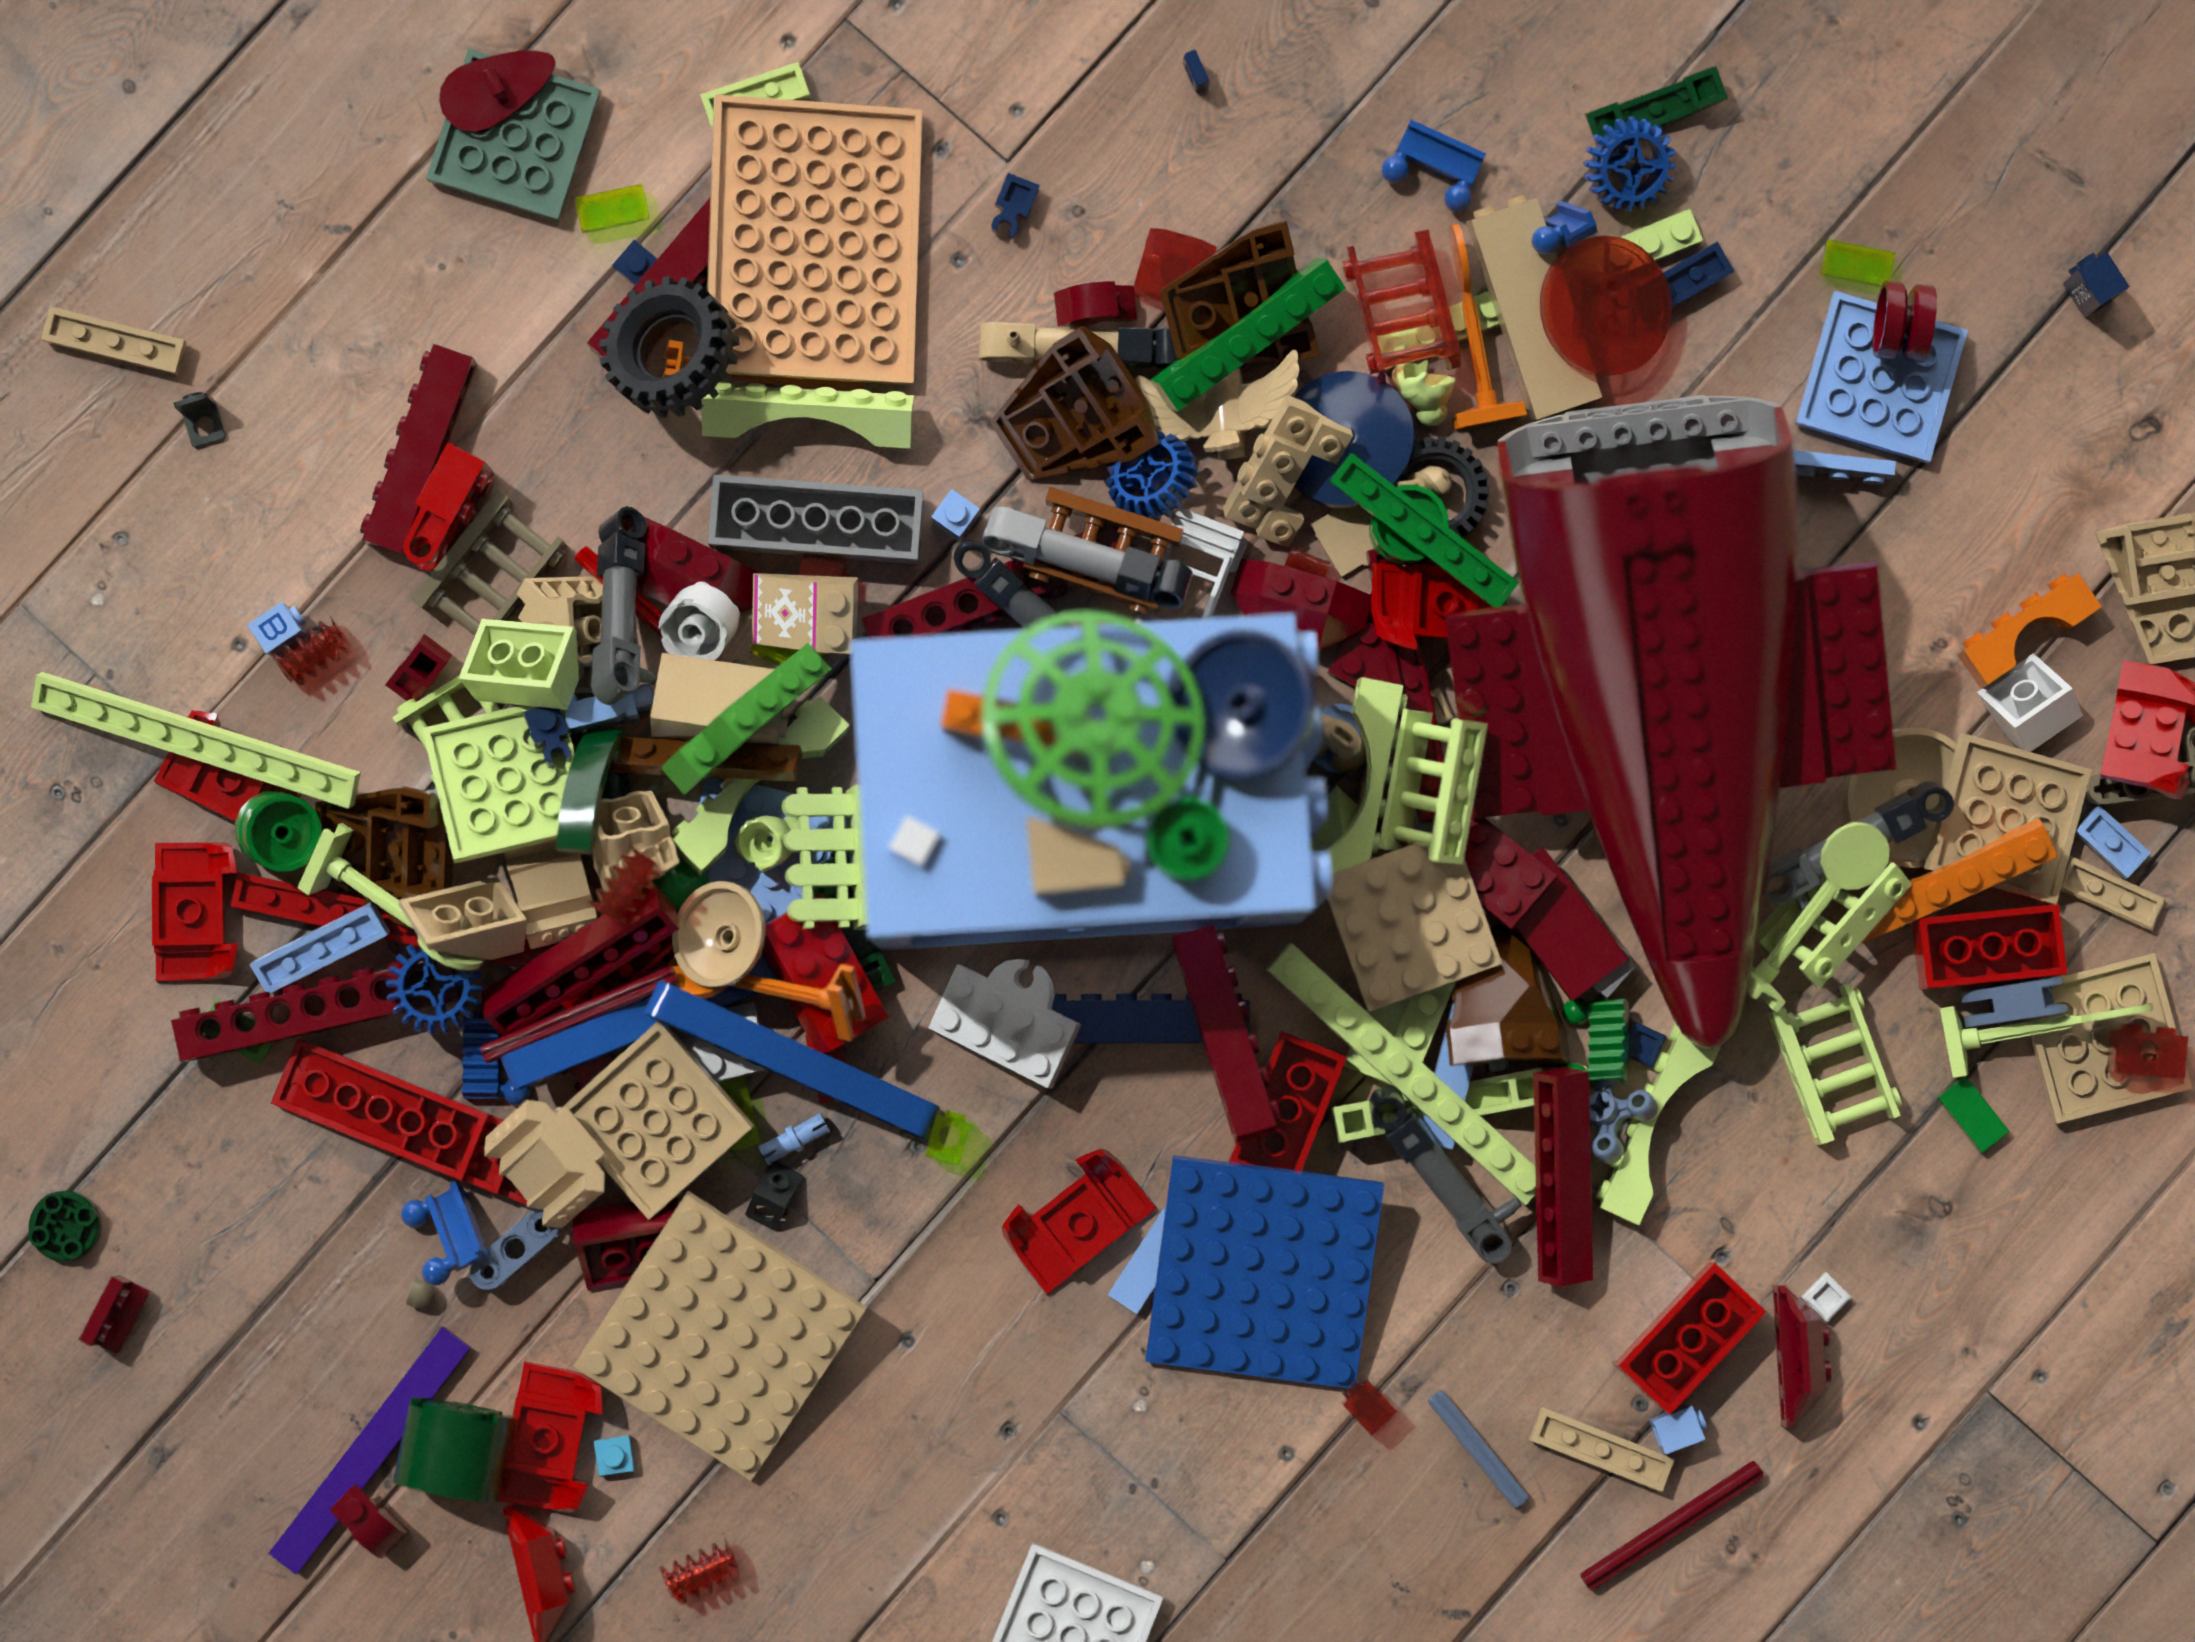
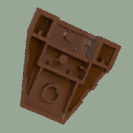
[1159,220,1320,364]
[989,326,1159,480]
[315,786,453,927]
[1446,927,1570,1067]

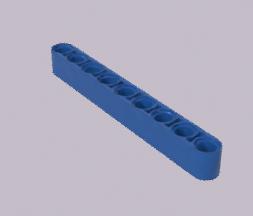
[501,953,777,1091]
[644,981,940,1140]

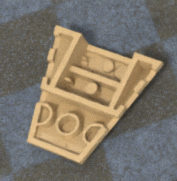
[2095,513,2195,665]

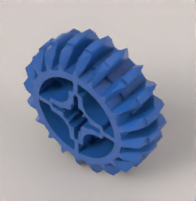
[1583,117,1677,212]
[1105,430,1200,521]
[386,945,483,1034]

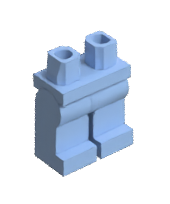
[563,683,654,735]

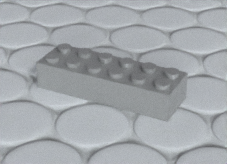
[708,474,924,565]

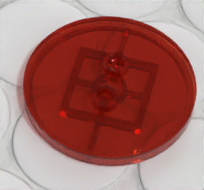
[1539,236,1672,376]

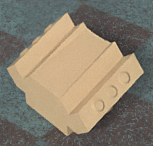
[516,576,603,693]
[586,790,679,904]
[504,839,599,949]
[484,1100,605,1228]

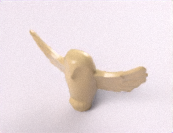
[1135,350,1300,461]

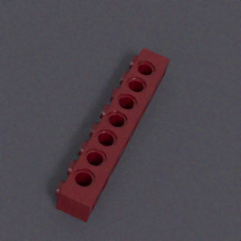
[861,524,1134,640]
[171,958,461,1063]

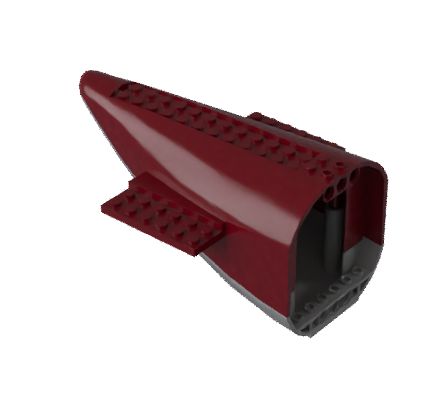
[1445,395,1897,1050]

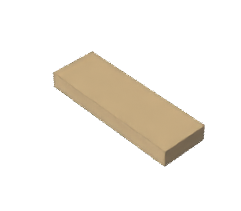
[2060,856,2166,931]

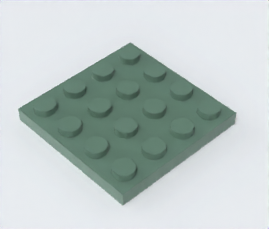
[426,48,601,222]

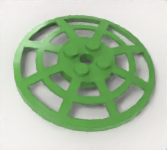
[981,611,1204,828]

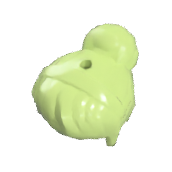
[1392,360,1456,427]
[734,815,798,872]

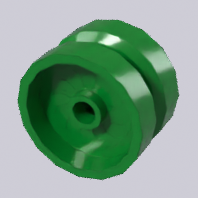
[1369,485,1448,565]
[235,791,322,872]
[1146,797,1228,882]

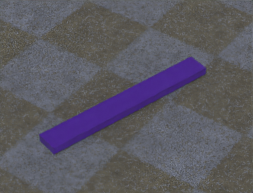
[268,1326,472,1575]

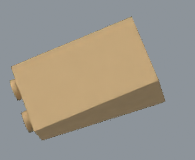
[650,653,791,744]

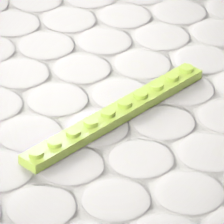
[1370,209,1703,372]
[31,672,361,808]
[1266,943,1536,1205]

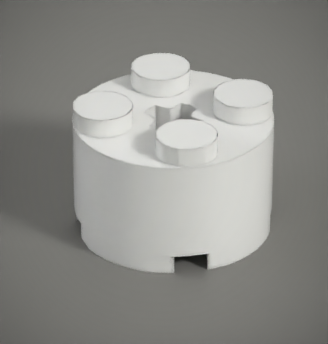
[659,582,740,660]

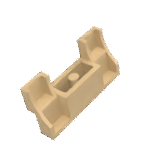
[1223,395,1353,548]

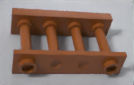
[1024,487,1184,616]

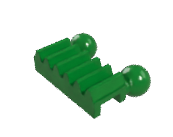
[1562,998,1629,1085]

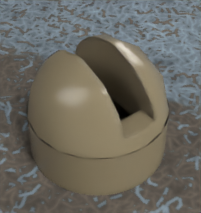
[406,1278,434,1308]

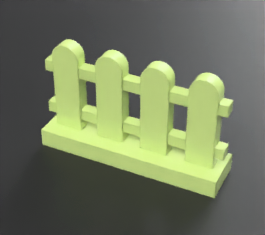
[782,785,868,930]

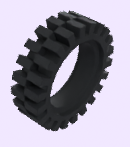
[1400,437,1489,538]

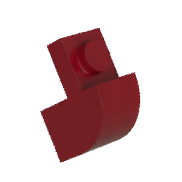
[1054,281,1137,327]
[385,633,452,702]
[329,1484,410,1559]

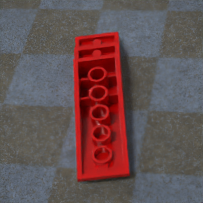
[271,1038,527,1205]

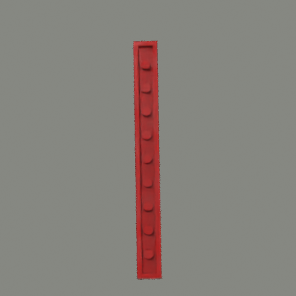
[230,872,559,968]

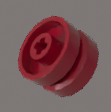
[1872,281,1937,363]

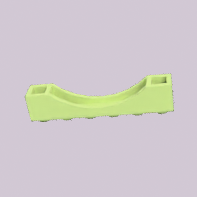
[702,381,914,448]
[1325,677,1407,874]
[670,696,850,877]
[1595,1023,1721,1225]
[1331,1068,1542,1142]

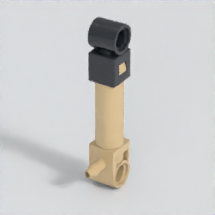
[979,322,1180,369]

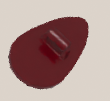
[439,50,556,133]

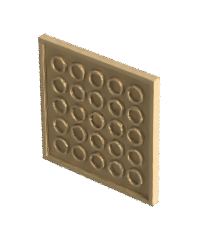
[573,1191,867,1481]

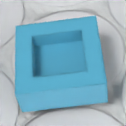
[594,1435,635,1476]

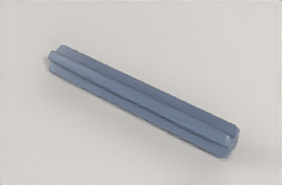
[1428,1390,1528,1508]

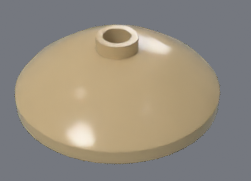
[672,881,765,988]

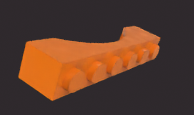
[1845,818,2058,944]

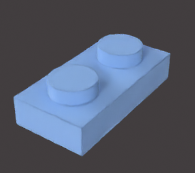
[2075,805,2151,879]

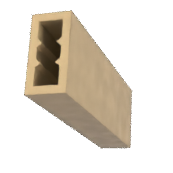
[1466,194,1602,420]

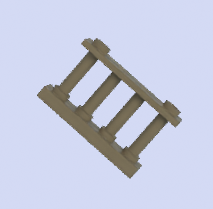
[411,489,567,646]

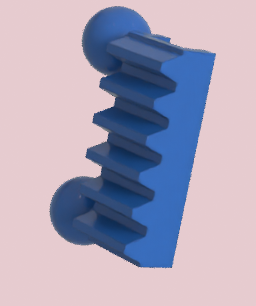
[1381,119,1486,212]
[1532,201,1598,254]
[462,1014,531,1105]
[401,1181,490,1286]

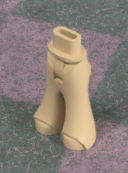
[1316,714,1366,773]

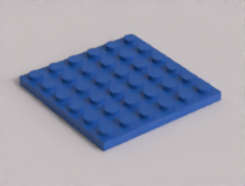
[1145,1155,1384,1389]

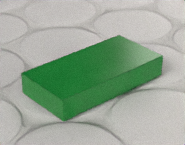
[1936,1076,2009,1153]

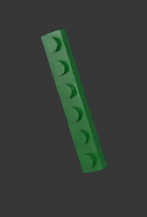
[1329,453,1519,608]

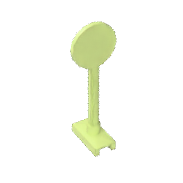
[1747,822,1890,1013]
[297,823,485,970]
[1940,1003,2153,1078]

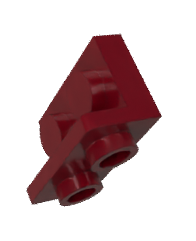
[79,1275,150,1353]

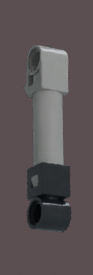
[981,507,1193,609]

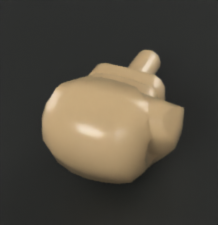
[1396,466,1452,495]

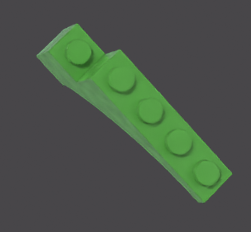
[661,643,831,795]

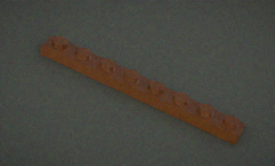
[570,735,803,781]

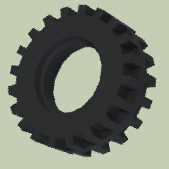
[599,276,740,418]

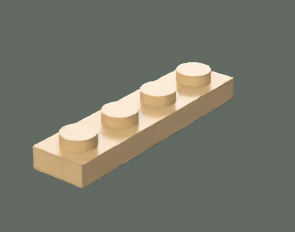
[41,306,187,375]
[1529,1407,1675,1492]

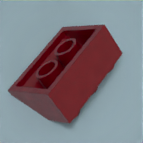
[573,1196,679,1291]

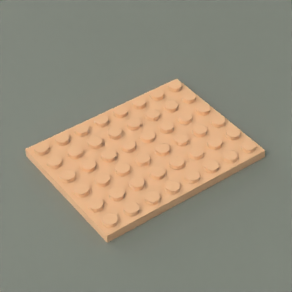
[707,94,922,385]

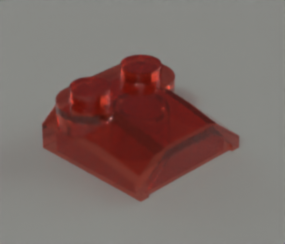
[1133,228,1217,303]

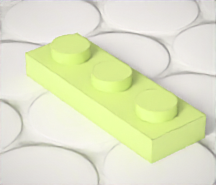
[700,62,810,130]

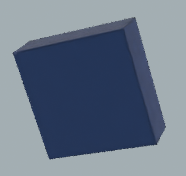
[1183,49,1209,93]
[1628,1021,1666,1068]

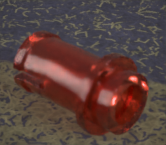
[1284,546,1330,577]

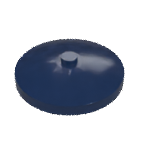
[1293,371,1416,509]
[1170,629,1316,779]

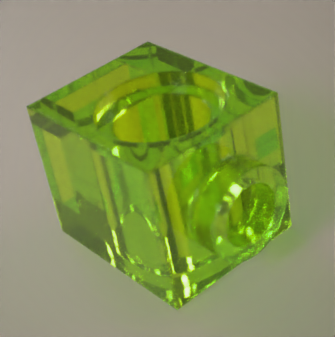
[925,1110,971,1165]

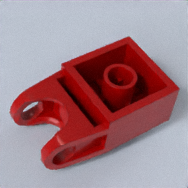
[403,442,495,571]

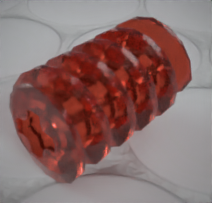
[271,616,352,686]
[588,844,664,924]
[659,1538,739,1605]

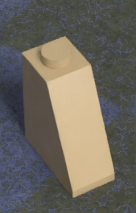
[1027,817,1130,895]

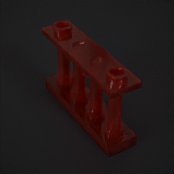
[1342,229,1461,385]

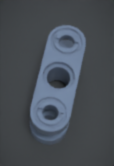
[1959,976,2069,1027]
[470,1209,563,1290]

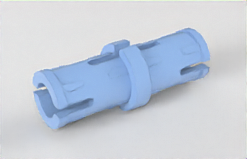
[758,1112,831,1165]

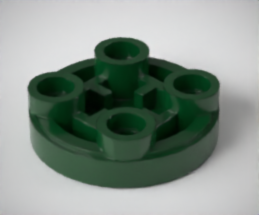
[28,1191,102,1261]

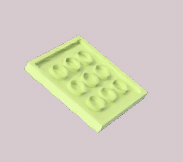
[422,705,575,864]

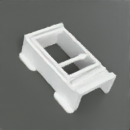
[1135,509,1247,623]

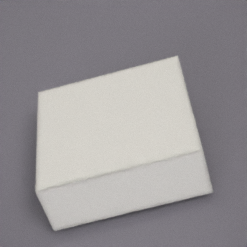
[889,815,940,866]
[1800,1272,1852,1322]

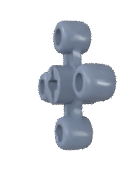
[1589,1080,1658,1164]

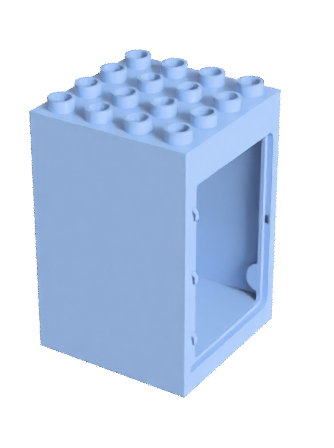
[851,614,1332,951]

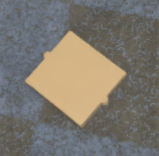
[1309,507,1374,578]

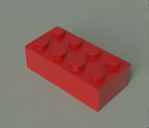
[762,894,889,1053]
[1912,904,2067,990]
[1227,1031,1347,1171]
[1613,1262,1767,1415]

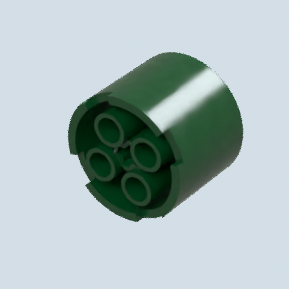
[393,1396,516,1503]

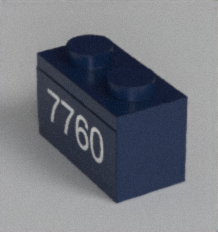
[2062,252,2130,318]

